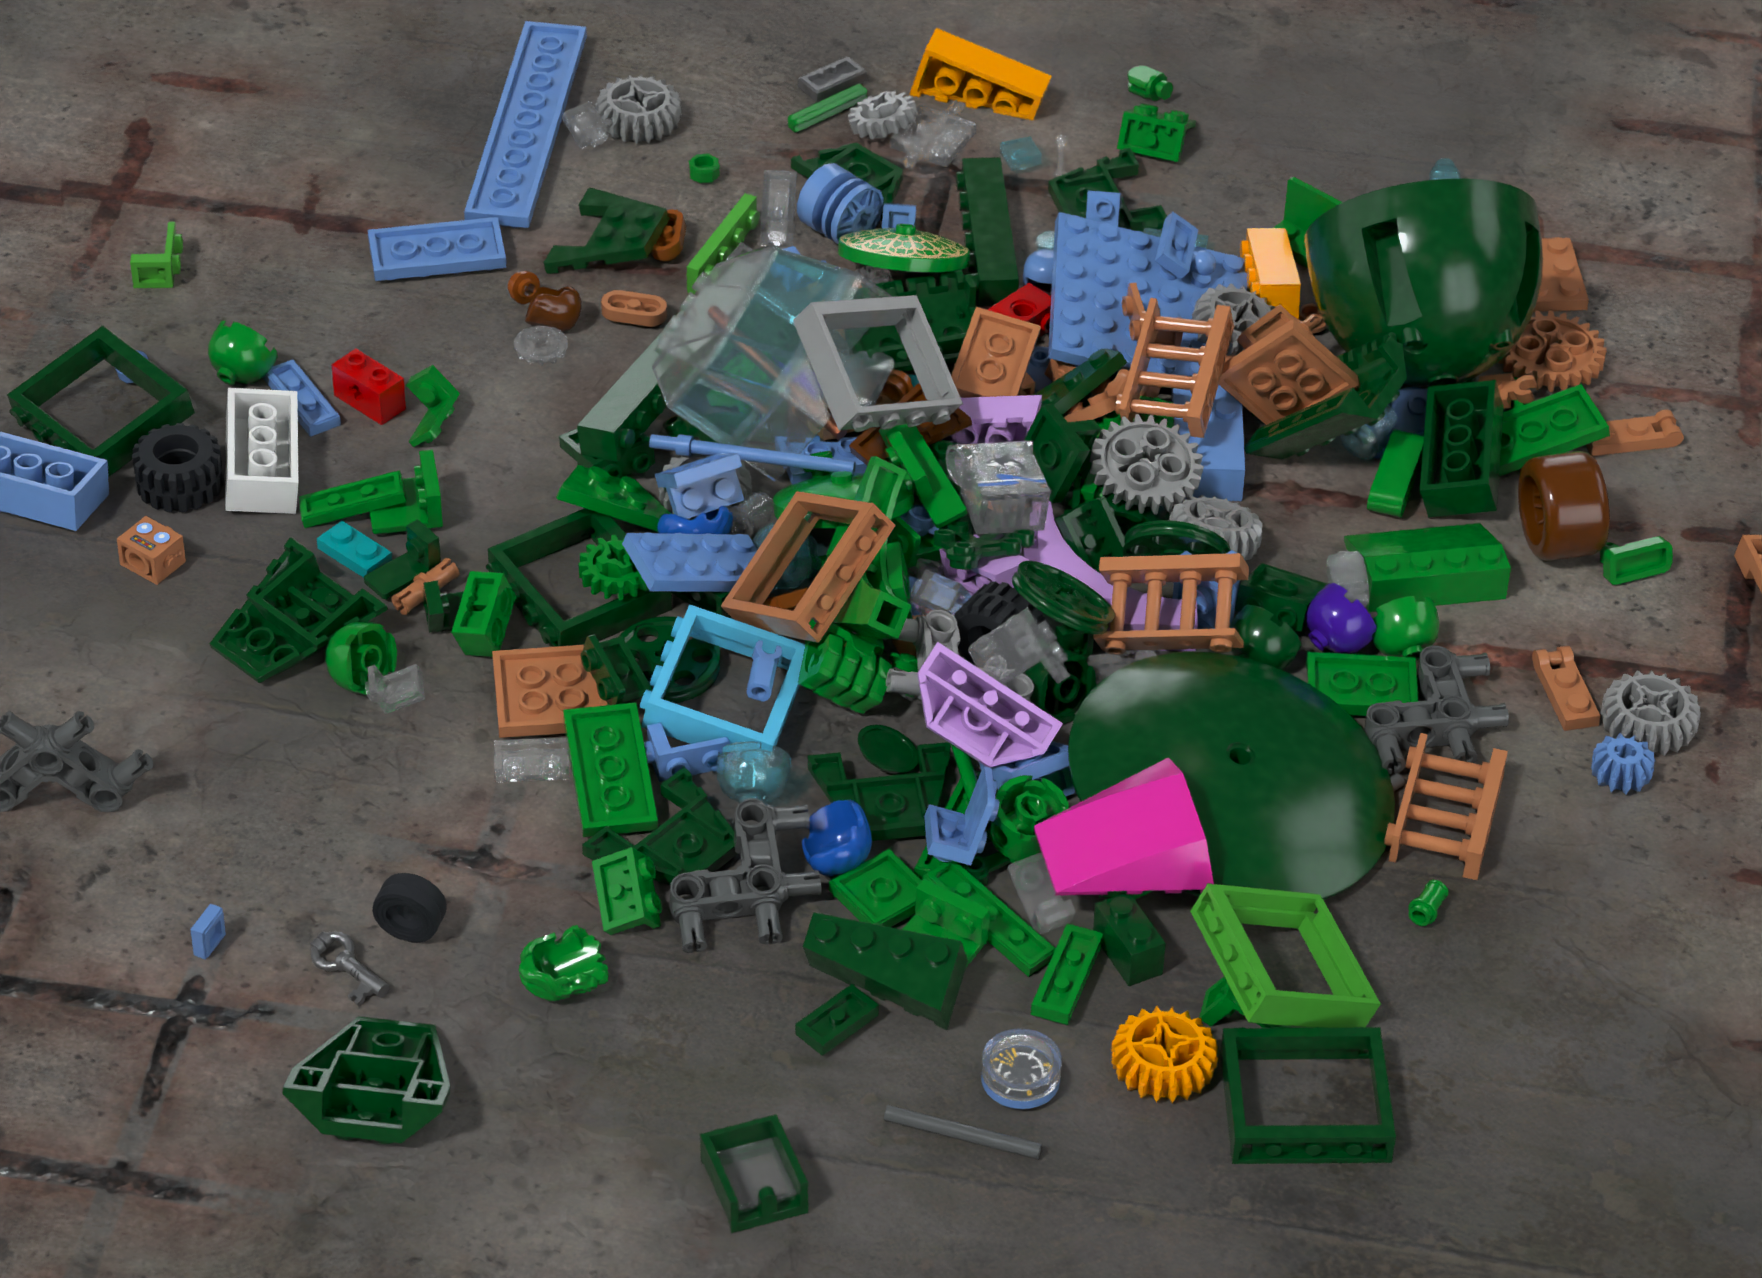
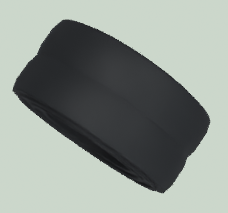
[372,873,447,943]

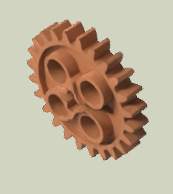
[1498,310,1606,392]

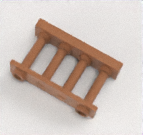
[1116,298,1234,438]
[1093,553,1249,655]
[1384,733,1508,880]

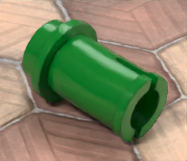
[1408,880,1449,926]

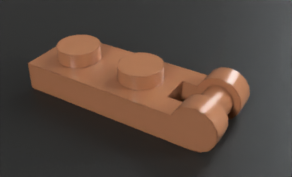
[1586,410,1684,456]
[1532,645,1601,731]

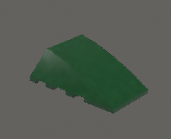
[209,537,388,683]

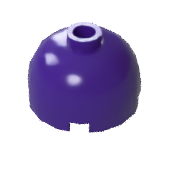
[1306,583,1377,654]

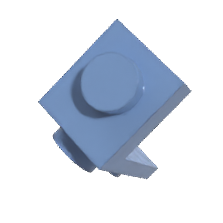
[644,723,730,782]

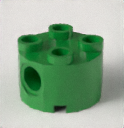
[987,775,1069,866]

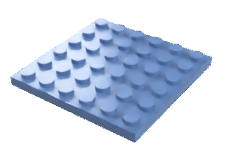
[1048,212,1247,389]

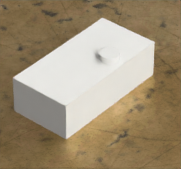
[225,388,299,514]

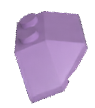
[917,642,1063,768]

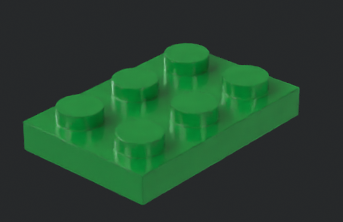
[1306,652,1418,716]

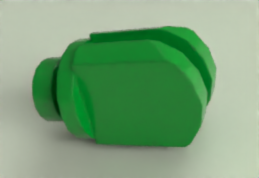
[1128,65,1173,101]

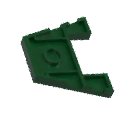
[1048,147,1167,233]
[543,188,669,274]
[807,742,951,841]
[582,767,738,885]

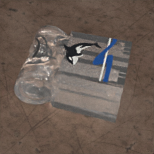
[946,440,1051,535]

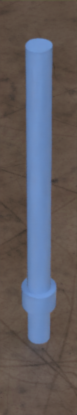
[649,434,856,475]

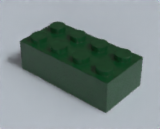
[1420,380,1504,518]

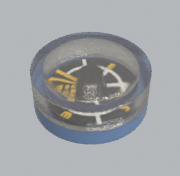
[981,1028,1062,1109]

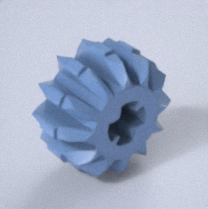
[1591,733,1655,795]

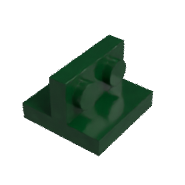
[1015,404,1101,503]

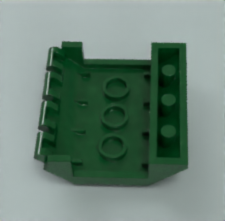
[842,270,976,381]
[1244,332,1407,460]

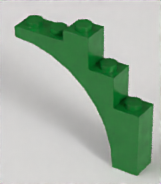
[826,456,912,639]

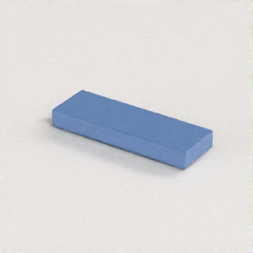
[264,359,341,437]

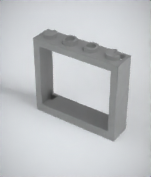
[793,295,963,432]

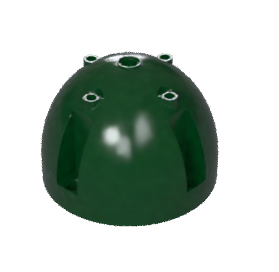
[1304,178,1543,388]

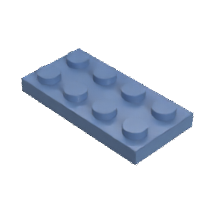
[368,217,506,281]
[622,532,775,592]

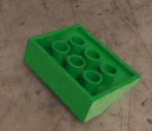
[1344,523,1511,612]

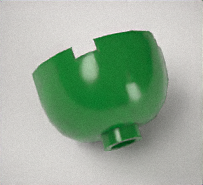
[208,321,278,385]
[1372,596,1440,660]
[326,622,397,695]

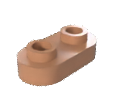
[601,290,667,327]
[1063,391,1117,422]

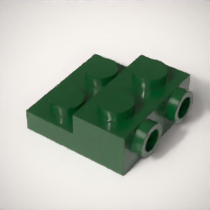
[559,429,656,478]
[1235,563,1327,632]

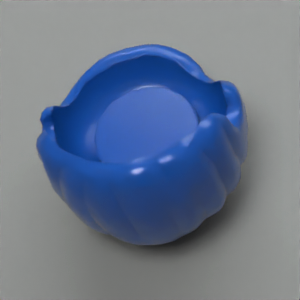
[657,506,734,534]
[802,800,872,876]

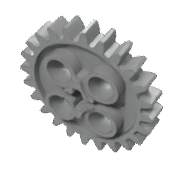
[1089,414,1204,514]

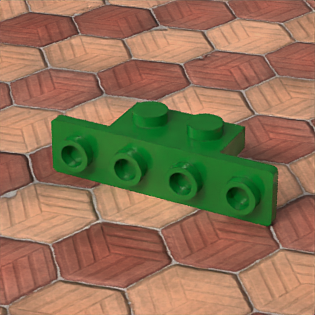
[879,424,968,529]

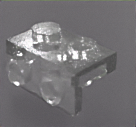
[494,738,570,782]

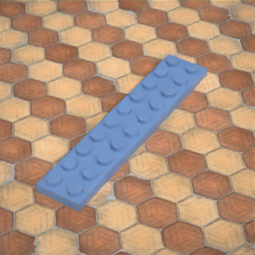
[464,21,587,228]

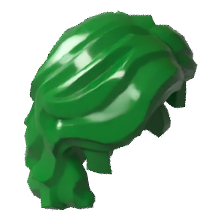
[519,925,609,1001]

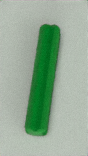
[787,84,868,133]

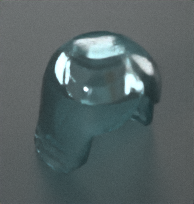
[1340,405,1398,460]

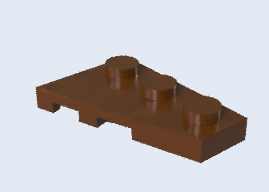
[849,383,972,465]

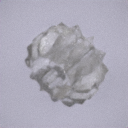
[1326,550,1370,607]

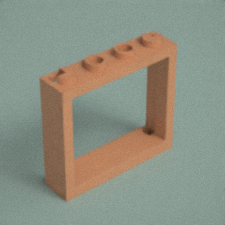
[721,491,895,643]

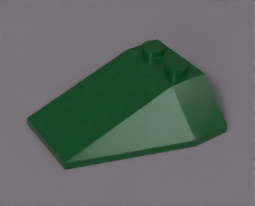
[283,1016,450,1144]

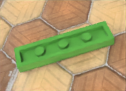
[687,193,760,295]

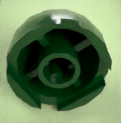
[1230,605,1302,670]
[1025,649,1096,724]

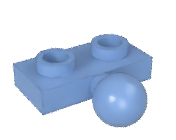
[1155,212,1216,279]

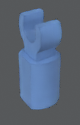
[746,640,782,702]

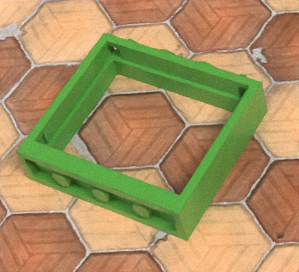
[1190,884,1381,1028]

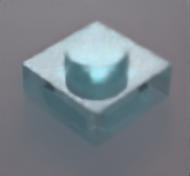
[1000,136,1042,171]

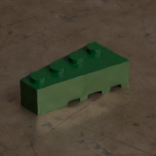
[802,912,968,1030]

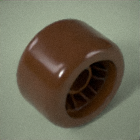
[1518,451,1610,561]

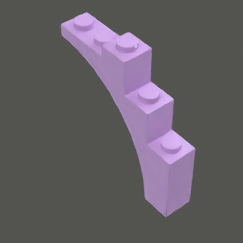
[1023,501,1198,651]

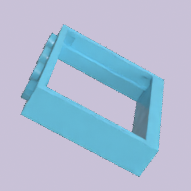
[640,604,805,770]

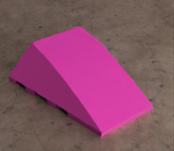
[1034,757,1214,896]

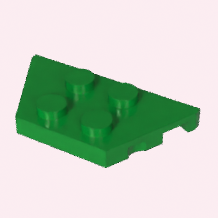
[556,465,671,531]

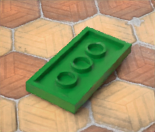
[1499,384,1610,477]
[563,703,658,837]

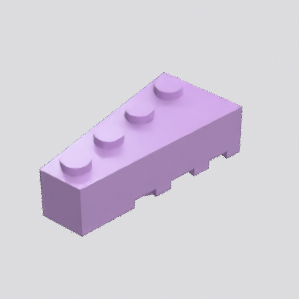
[942,395,1042,472]

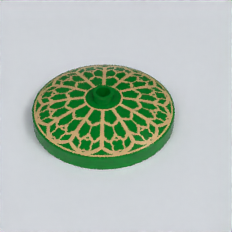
[837,224,970,272]

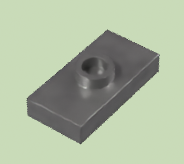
[798,56,867,102]

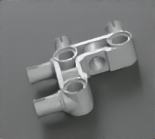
[882,610,1034,702]

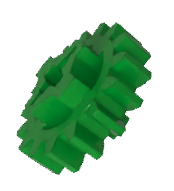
[578,535,648,600]

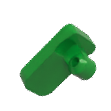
[1600,536,1673,585]

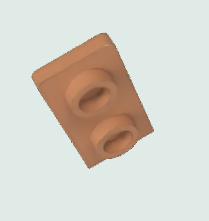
[1122,283,1183,347]

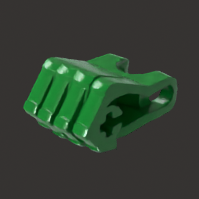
[798,619,892,714]

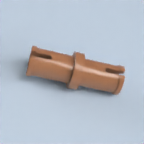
[391,558,460,615]

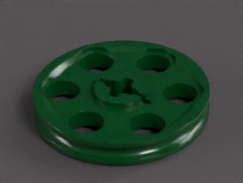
[1123,520,1231,557]
[1012,561,1115,634]
[619,616,720,703]

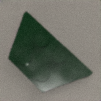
[791,142,904,221]

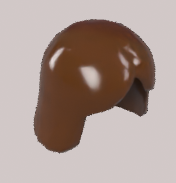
[525,286,582,332]

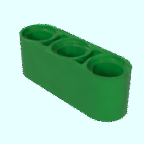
[1367,429,1424,518]

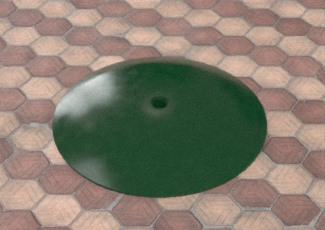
[1068,652,1395,900]

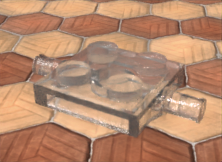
[890,100,976,169]

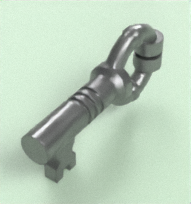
[310,931,389,1007]

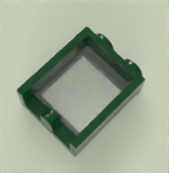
[700,1114,808,1234]

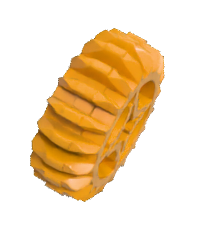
[1111,1006,1218,1103]

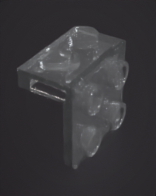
[968,607,1070,685]

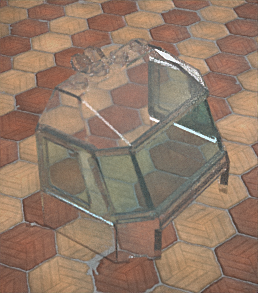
[652,244,892,482]

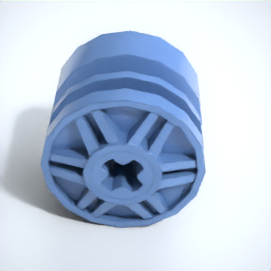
[797,163,884,244]

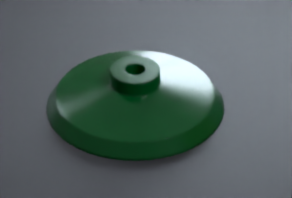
[858,725,918,774]

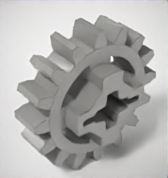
[848,91,918,139]

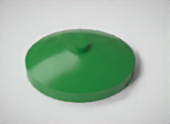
[773,471,914,528]

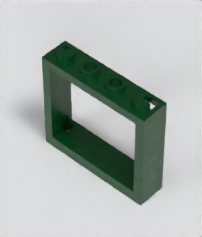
[7,325,195,477]
[486,508,672,647]
[1220,1027,1396,1164]

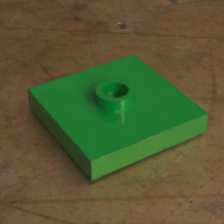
[829,849,922,927]

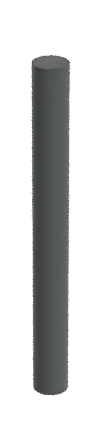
[884,1105,1042,1159]

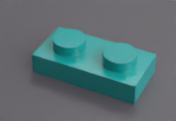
[317,521,392,578]

